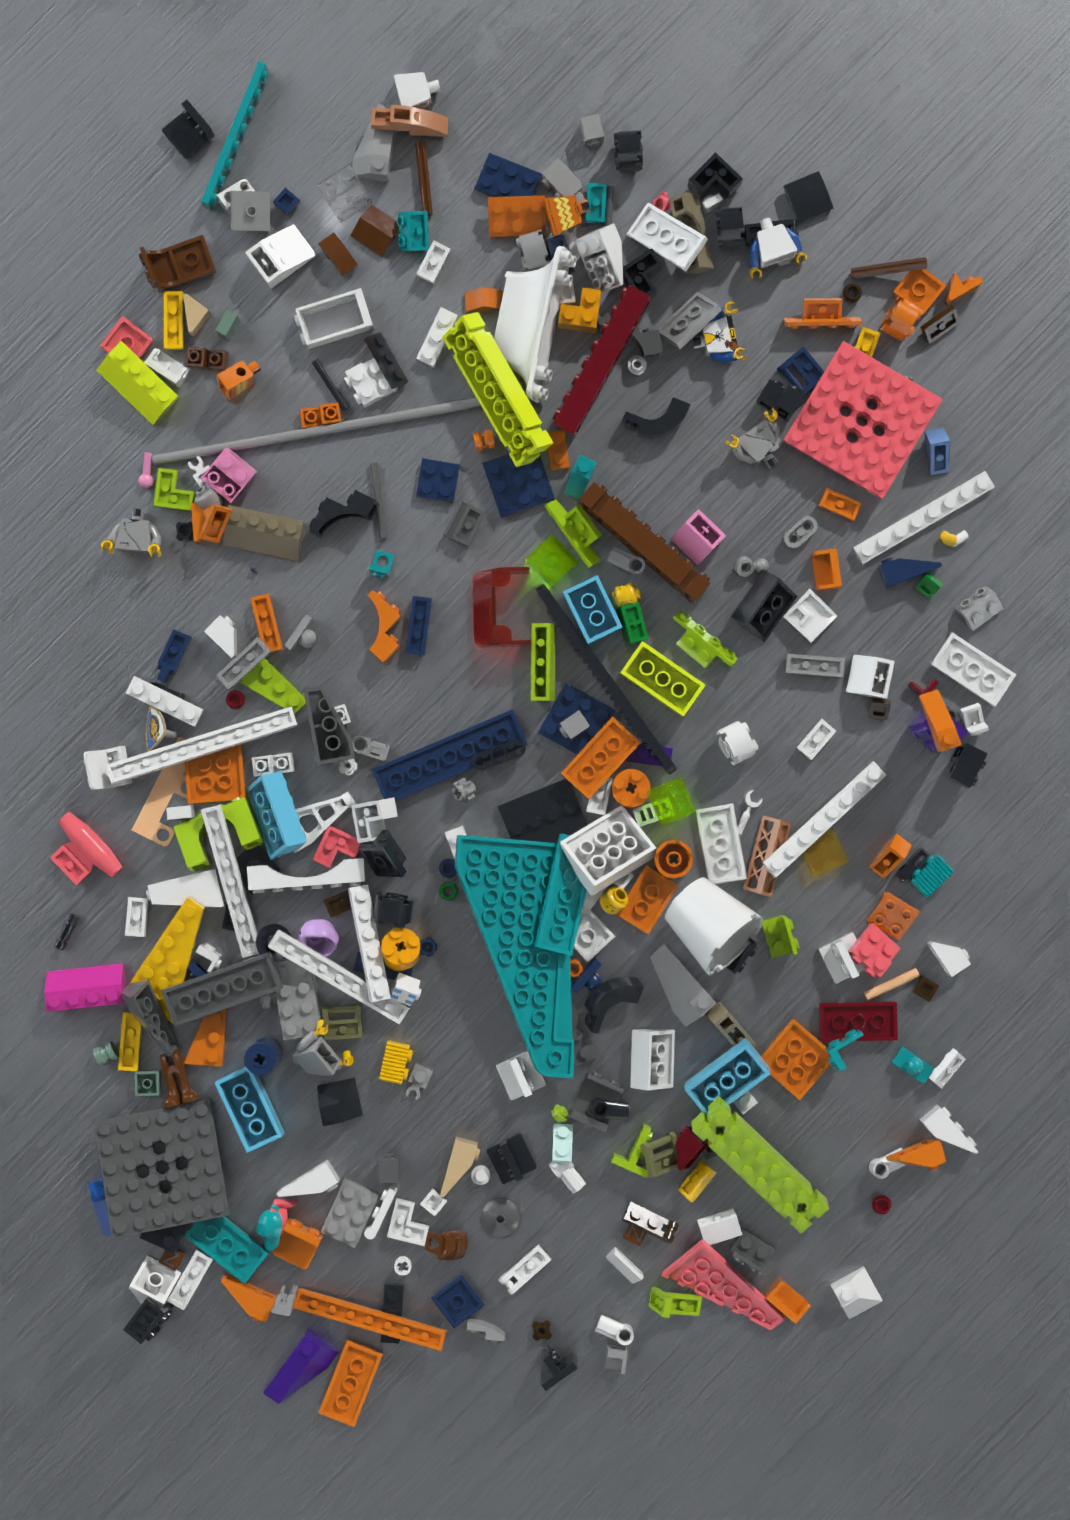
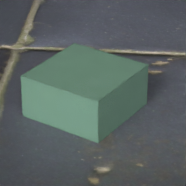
[215,310,241,341]
[134,1070,161,1096]

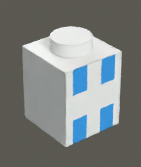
[390,973,421,1006]

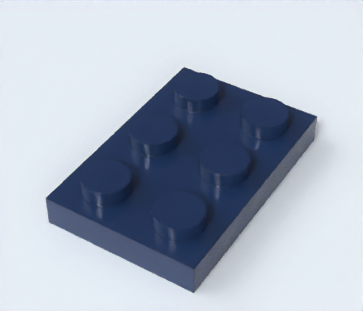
[475,153,541,197]

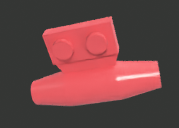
[50,812,123,885]

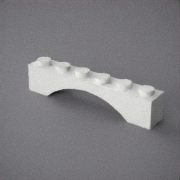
[247,858,365,893]

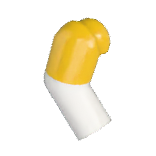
[939,530,969,547]

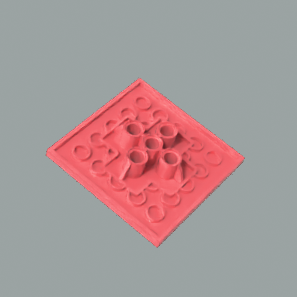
[783,341,943,499]

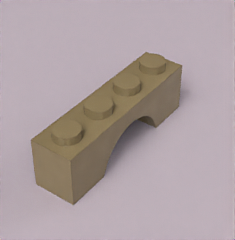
[670,192,714,274]

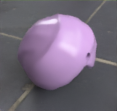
[298,919,339,957]

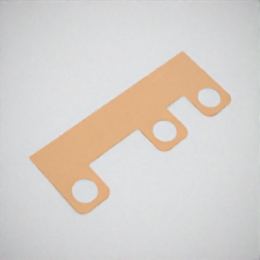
[132,736,187,847]

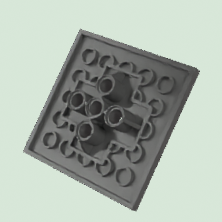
[94,1099,230,1239]

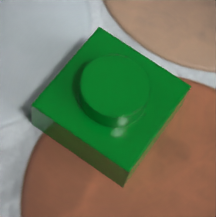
[915,572,943,599]

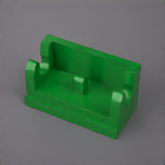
[616,602,649,646]

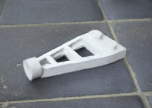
[294,792,356,853]

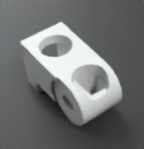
[217,179,255,215]

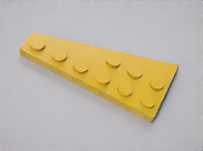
[129,896,205,1023]

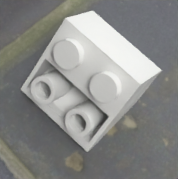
[846,655,895,699]

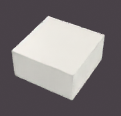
[166,805,195,820]

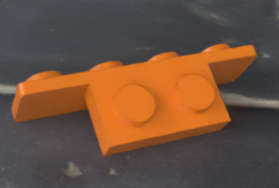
[783,298,862,329]

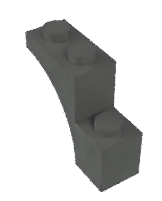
[597,313,663,359]

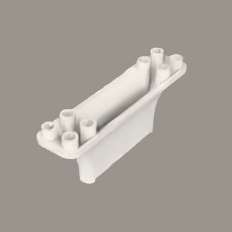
[494,246,577,403]

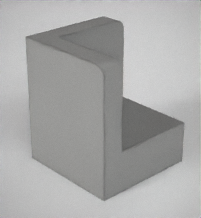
[605,1344,628,1375]

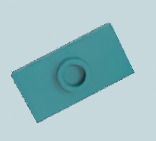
[585,183,607,224]

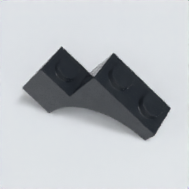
[309,490,379,538]

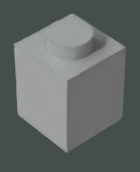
[580,114,604,147]
[559,711,590,740]

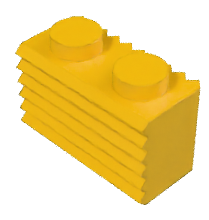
[379,1040,413,1085]

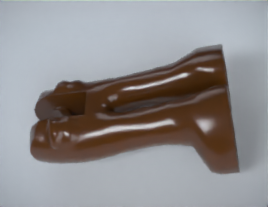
[160,1050,199,1109]

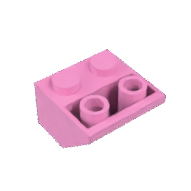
[201,447,257,503]
[670,509,726,566]

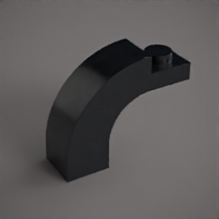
[622,397,690,439]
[584,976,644,1034]

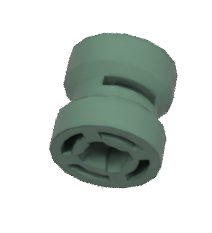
[93,1041,119,1067]

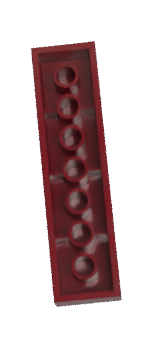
[553,285,651,436]

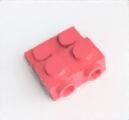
[848,923,901,978]

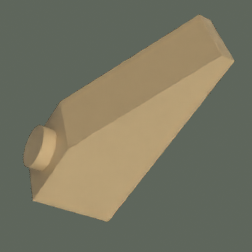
[440,1137,480,1197]

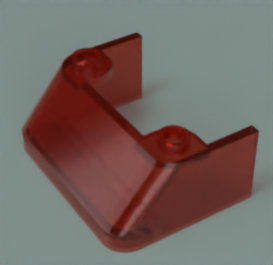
[472,567,531,647]

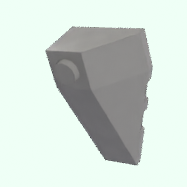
[351,104,395,182]
[650,944,717,1027]

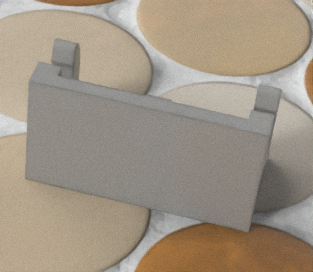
[271,1285,299,1316]

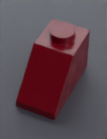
[676,1126,709,1171]

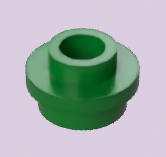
[439,882,458,901]

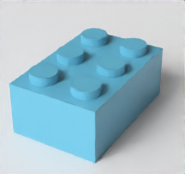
[562,575,622,645]

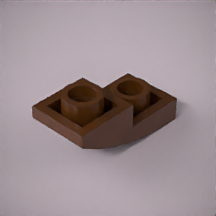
[318,232,358,276]
[185,347,229,371]

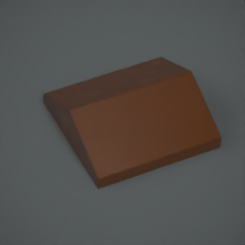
[350,204,399,257]

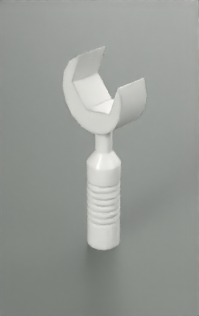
[737,790,763,835]

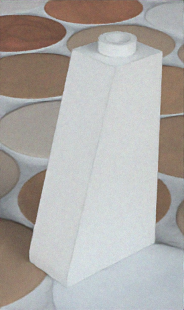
[146,868,227,907]

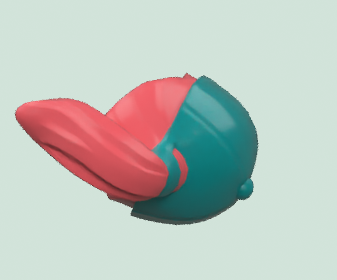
[256,1198,297,1250]

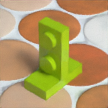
[611,1123,653,1178]
[648,1287,702,1318]

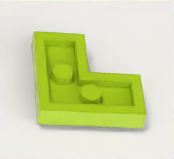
[153,468,195,511]

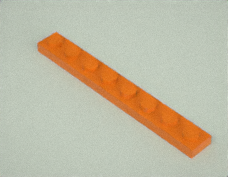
[294,1288,447,1351]

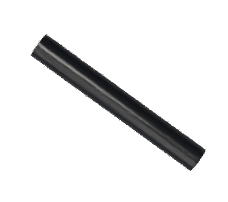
[312,359,349,411]

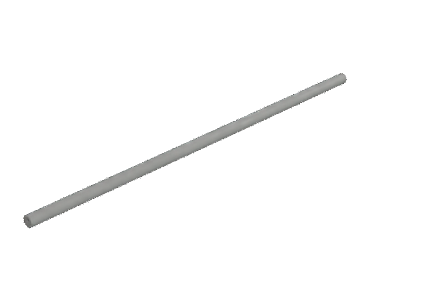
[152,398,482,465]

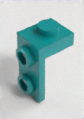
[826,1029,863,1071]

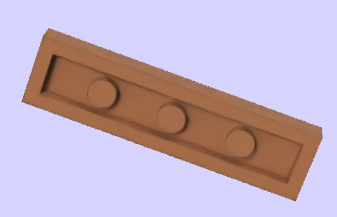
[743,816,792,897]

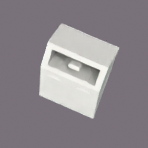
[574,223,623,292]
[245,224,317,289]

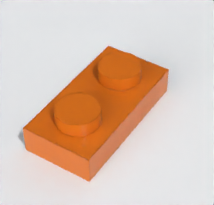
[548,430,570,471]
[819,488,862,521]

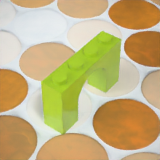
[173,797,264,873]

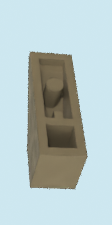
[706,1001,759,1050]

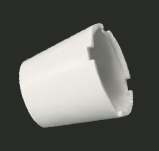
[665,877,763,975]

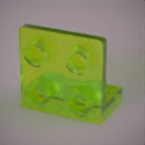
[647,776,696,826]

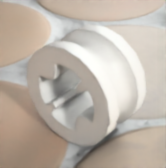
[394,1256,411,1276]

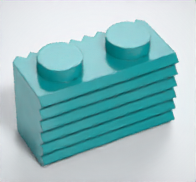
[908,854,955,898]

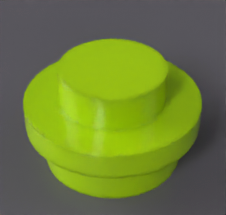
[551,1104,569,1123]

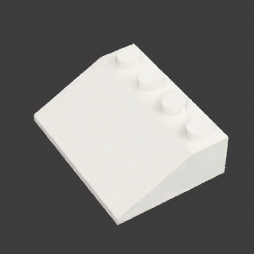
[560,805,656,896]

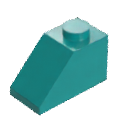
[563,454,597,500]

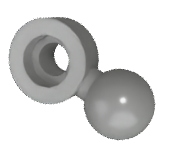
[734,556,769,577]

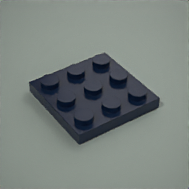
[482,454,555,518]
[538,683,616,755]

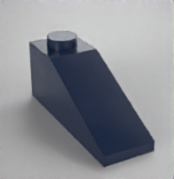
[877,557,942,589]

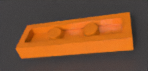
[250,593,283,653]

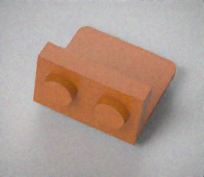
[273,1218,323,1269]

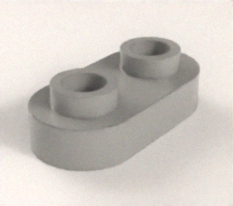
[783,516,817,549]

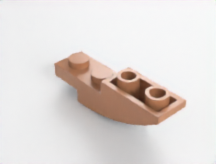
[371,105,448,137]

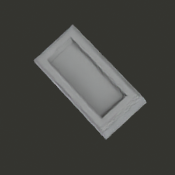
[285,615,316,652]

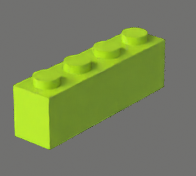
[531,623,556,701]

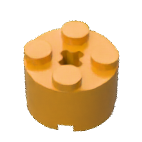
[381,927,420,972]

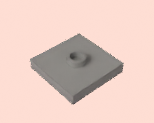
[230,191,270,231]

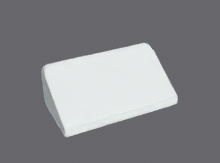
[606,1247,644,1283]

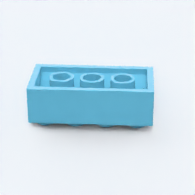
[246,772,307,860]

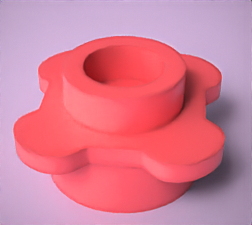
[653,192,671,213]

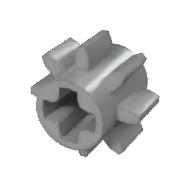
[452,778,476,803]

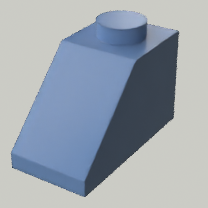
[925,428,950,475]

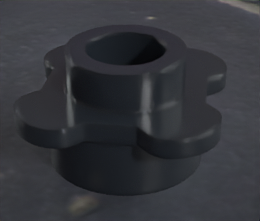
[176,521,194,541]

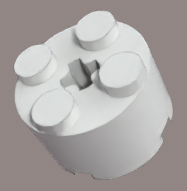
[716,721,759,765]

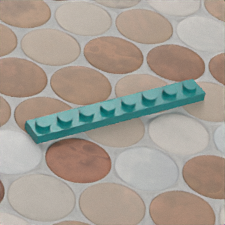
[201,61,269,210]

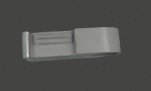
[352,736,391,761]

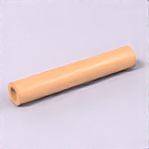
[864,968,920,1001]

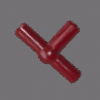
[908,679,938,696]

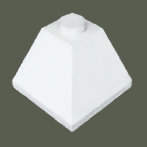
[129,1255,181,1308]
[830,1266,883,1319]

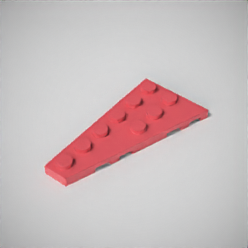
[661,1239,785,1330]

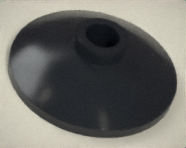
[256,924,292,962]

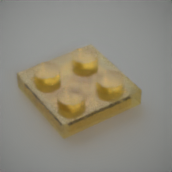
[802,827,849,878]

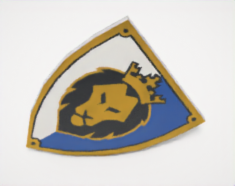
[146,706,177,752]

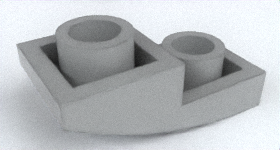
[467,1318,505,1343]

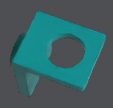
[368,550,394,578]

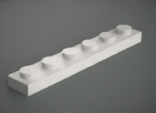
[348,884,391,1003]

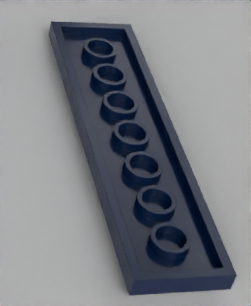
[372,709,528,801]

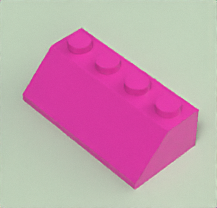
[44,963,126,1012]

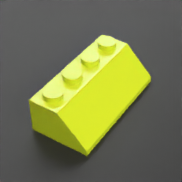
[96,341,179,425]

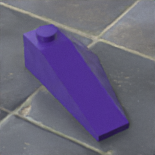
[263,1329,339,1404]

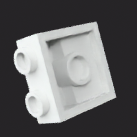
[344,358,398,408]

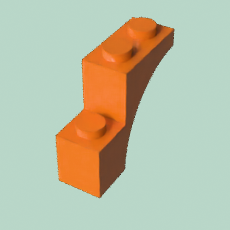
[368,590,402,664]

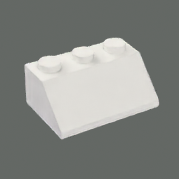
[630,1029,675,1090]

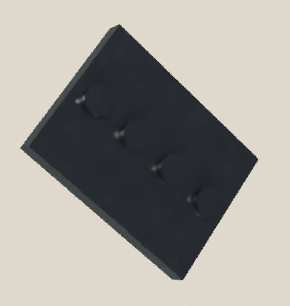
[498,779,587,843]

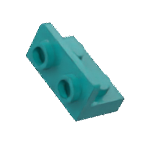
[397,211,429,251]

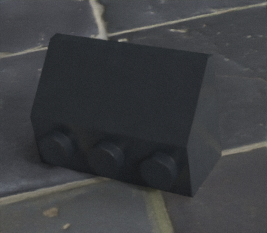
[730,570,797,643]

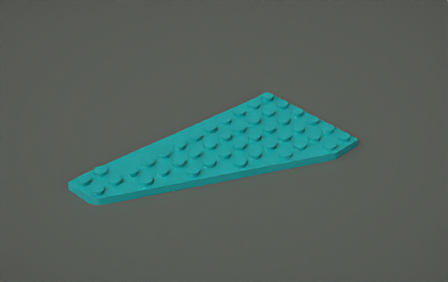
[455,835,574,1078]

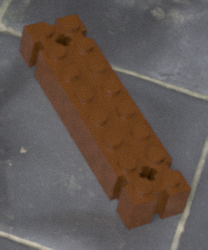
[578,482,711,605]

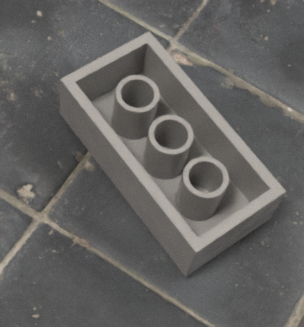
[274,960,323,1040]

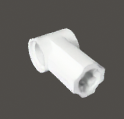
[869,1148,905,1179]
[549,1162,586,1194]
[595,1314,634,1345]

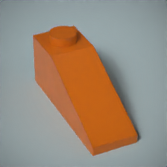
[919,689,962,752]
[886,1139,946,1170]
[221,1273,277,1323]

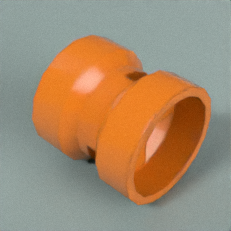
[473,429,495,452]

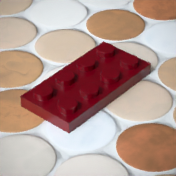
[819,1001,898,1042]

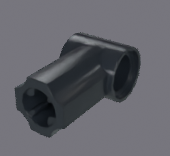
[589,1098,629,1120]

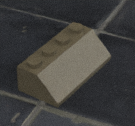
[223,505,306,561]

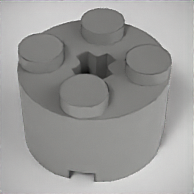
[516,230,551,272]

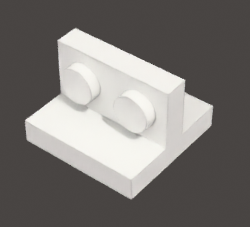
[818,932,865,984]
[496,1051,546,1101]

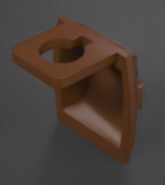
[425,1230,468,1261]

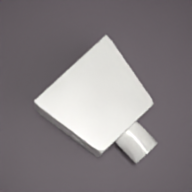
[394,72,441,109]

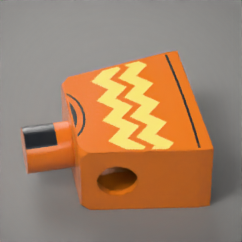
[542,195,590,236]
[217,360,261,401]

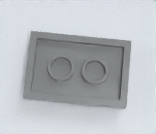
[658,292,722,349]
[321,1178,380,1248]

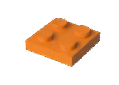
[892,269,947,317]

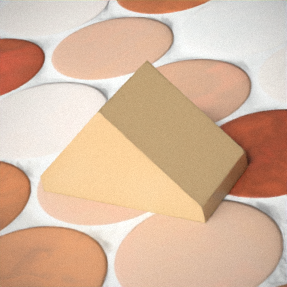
[183,294,211,336]

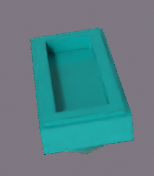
[891,1046,934,1084]

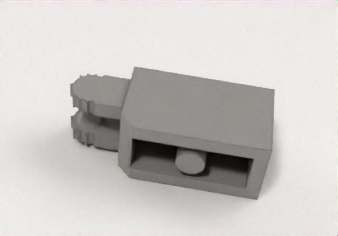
[541,158,586,203]

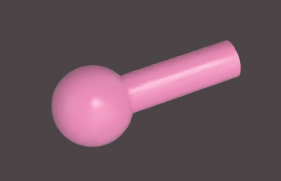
[138,452,154,489]

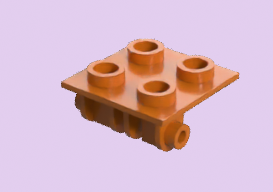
[866,891,920,941]

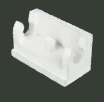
[144,348,191,387]
[697,1208,742,1245]

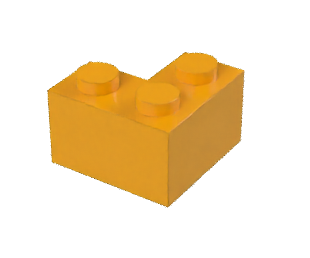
[558,288,601,333]

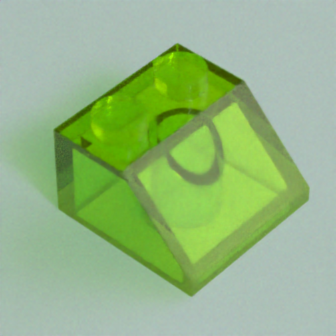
[525,535,579,589]

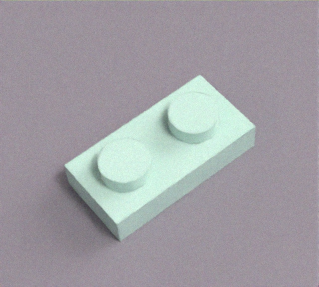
[552,1124,573,1164]

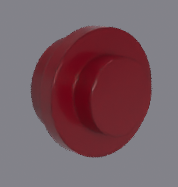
[226,690,245,709]
[872,1195,891,1214]

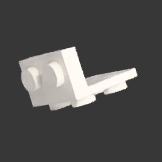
[84,746,132,790]

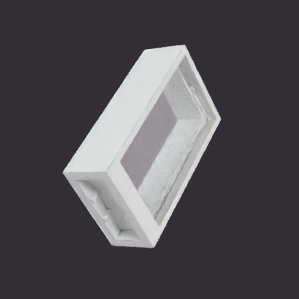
[294,288,374,349]

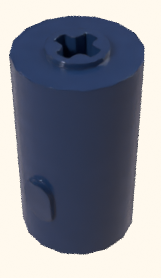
[244,1037,283,1075]

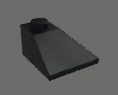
[317,1077,363,1127]

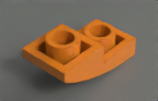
[299,403,341,429]

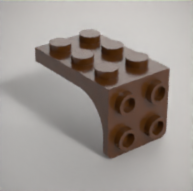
[139,235,217,293]

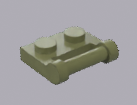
[322,1003,363,1041]
[640,1131,678,1178]

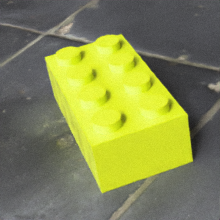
[620,641,705,717]

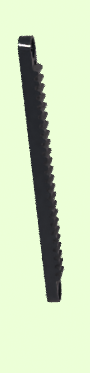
[535,584,677,775]

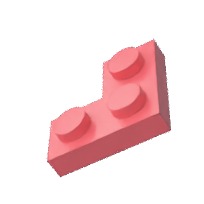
[313,826,363,868]

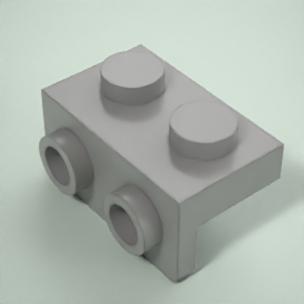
[955,586,1004,631]

